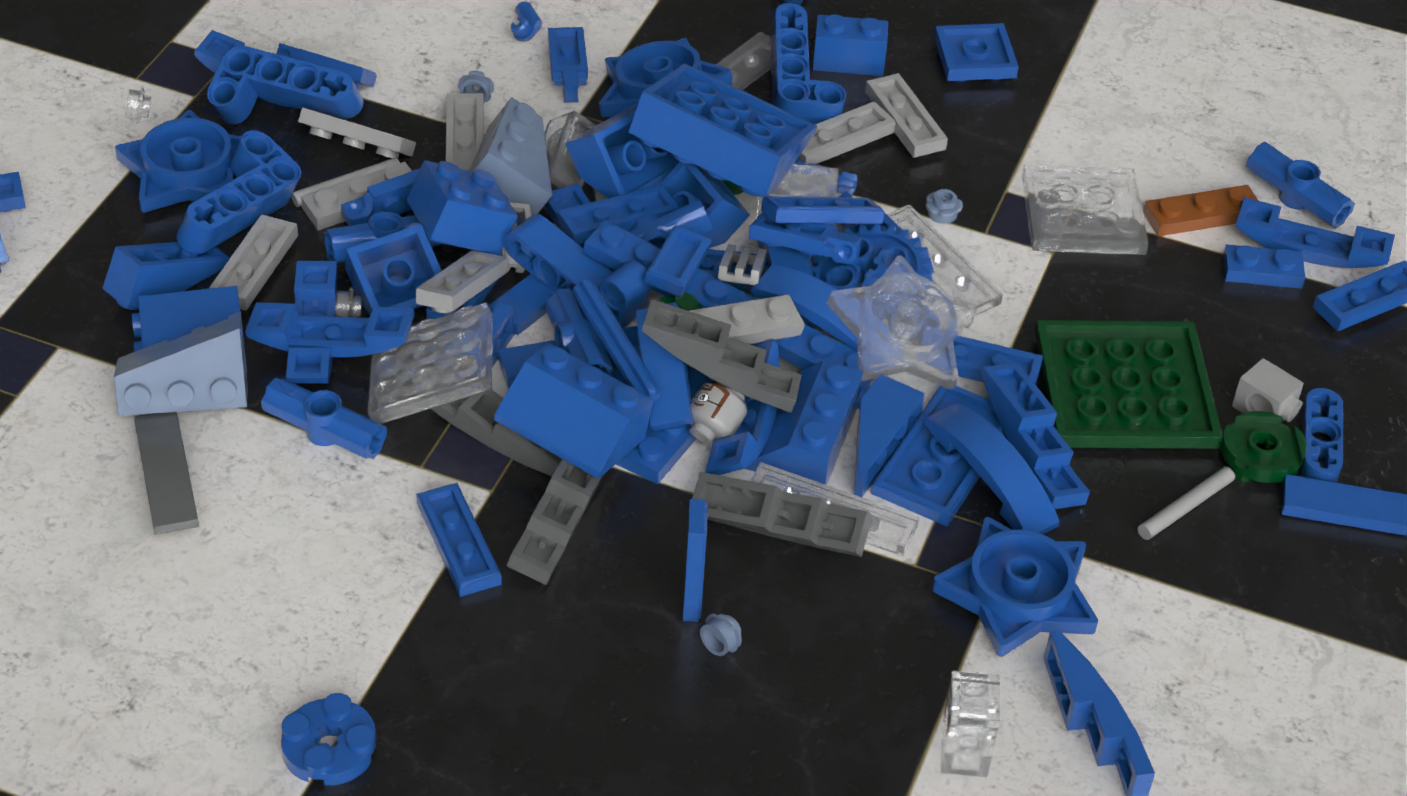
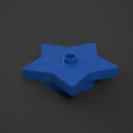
[599,38,733,117]
[115,110,242,213]
[932,517,1098,657]

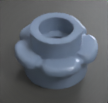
[458,71,494,103]
[926,189,963,224]
[700,613,742,656]

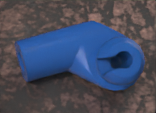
[511,1,542,41]

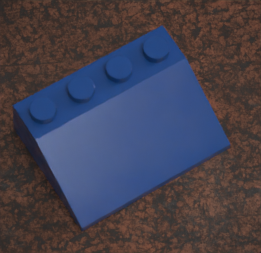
[628,63,817,197]

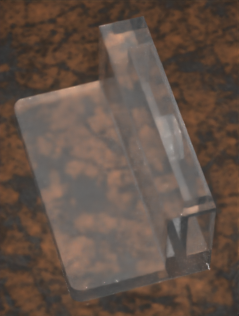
[544,110,596,189]

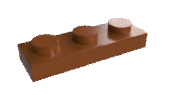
[1143,185,1259,237]

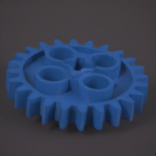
[810,224,934,327]

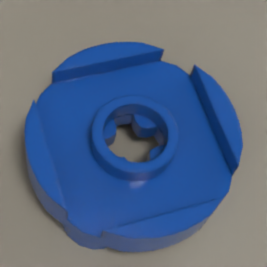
[281,693,377,785]

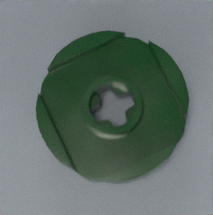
[1220,411,1307,483]

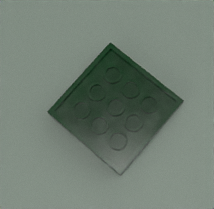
[1035,320,1223,449]

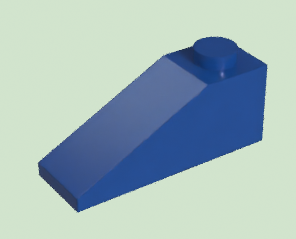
[102,242,230,310]
[854,374,925,498]

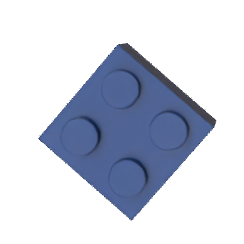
[407,160,518,255]

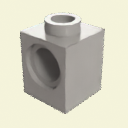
[1232,358,1304,423]

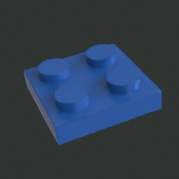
[934,23,1019,81]

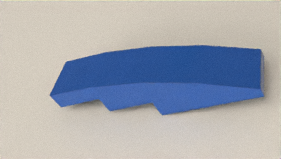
[981,362,1090,509]
[1044,630,1155,796]

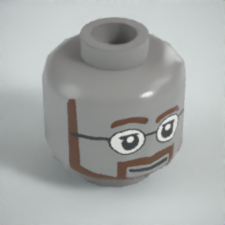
[689,381,747,444]

